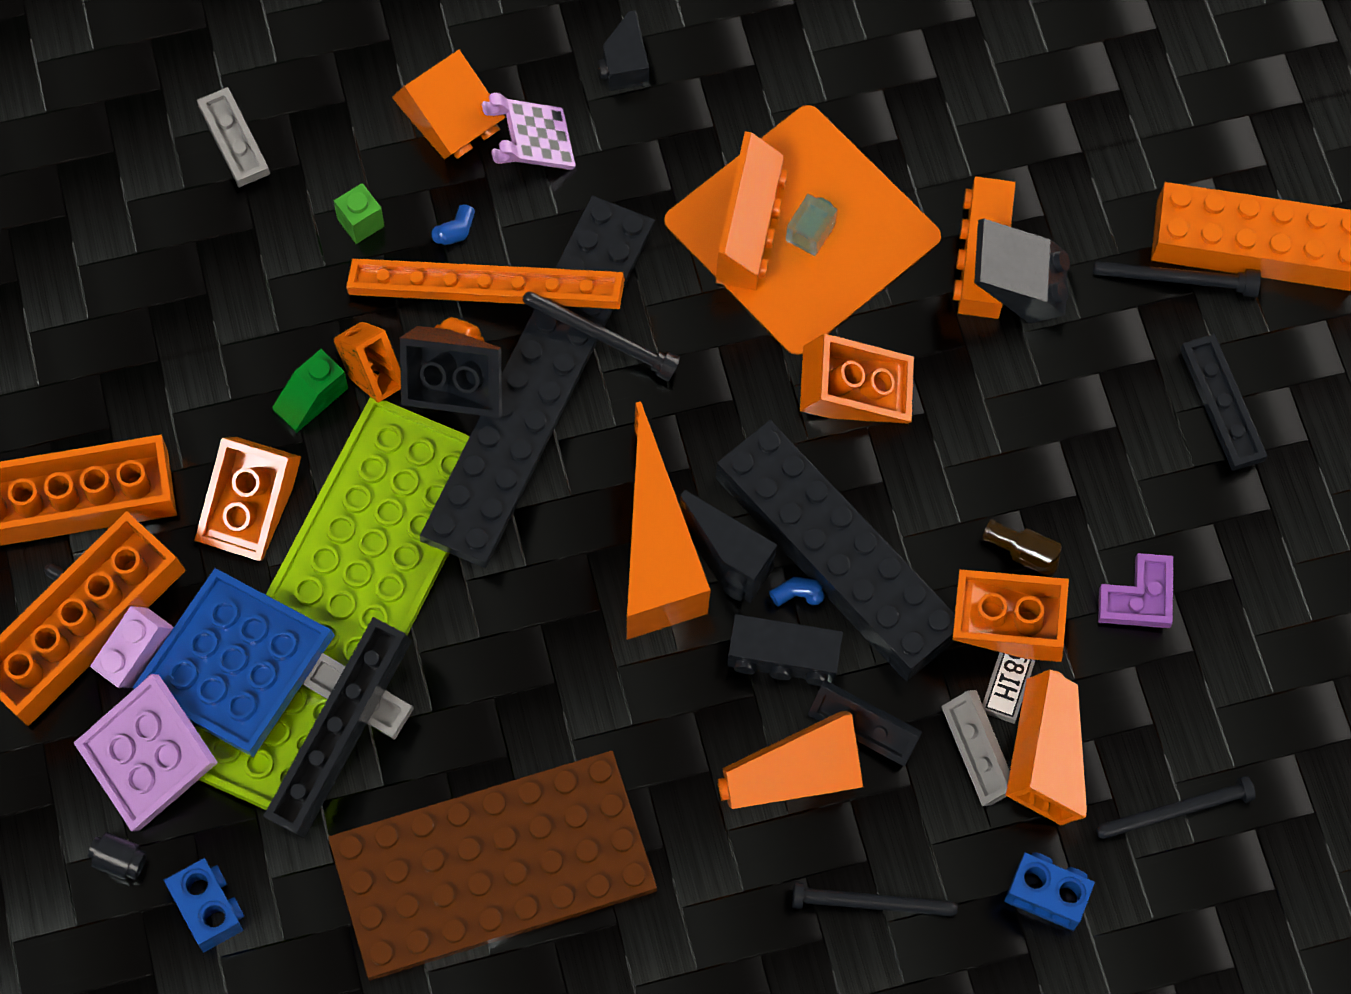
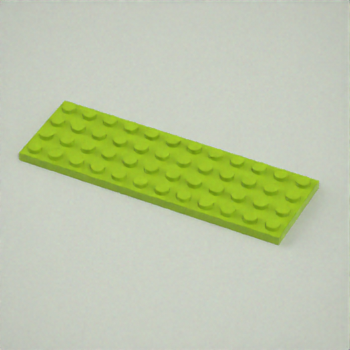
[195,397,470,810]

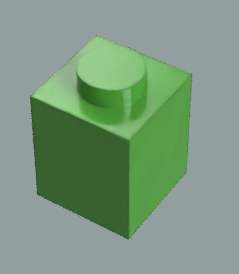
[334,183,385,244]

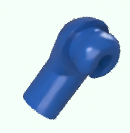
[431,205,475,245]
[769,577,825,607]

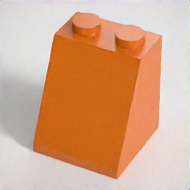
[392,50,505,159]

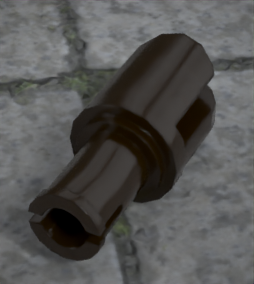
[982,519,1062,575]

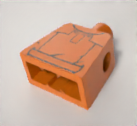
[334,322,401,403]

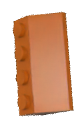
[716,131,788,291]

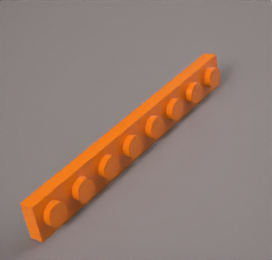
[346,259,625,309]

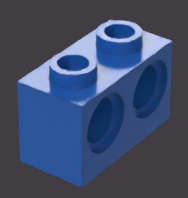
[1004,853,1095,931]
[164,858,245,953]

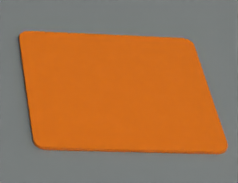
[665,105,941,355]

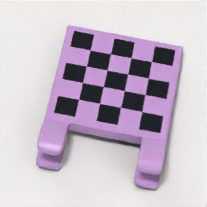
[482,93,576,170]

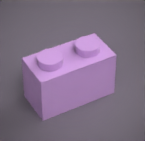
[90,606,174,688]

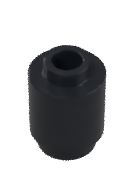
[88,832,147,880]

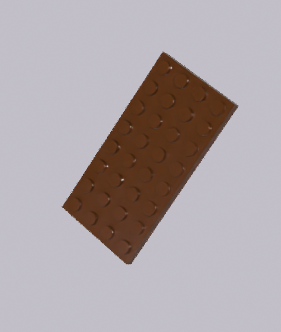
[328,751,657,981]

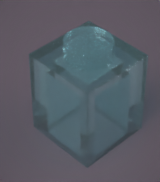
[786,194,838,256]

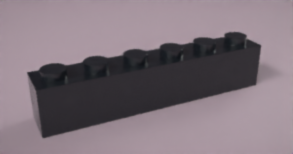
[263,617,412,838]

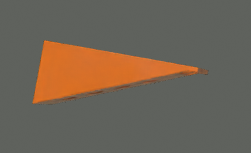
[627,401,710,640]

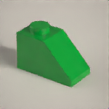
[272,349,349,433]

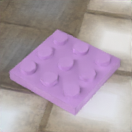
[74,674,218,832]

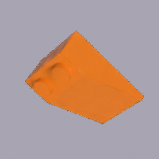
[800,333,914,424]
[194,437,301,561]
[953,569,1069,662]

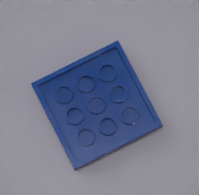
[132,568,335,757]

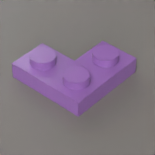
[1098,553,1173,628]

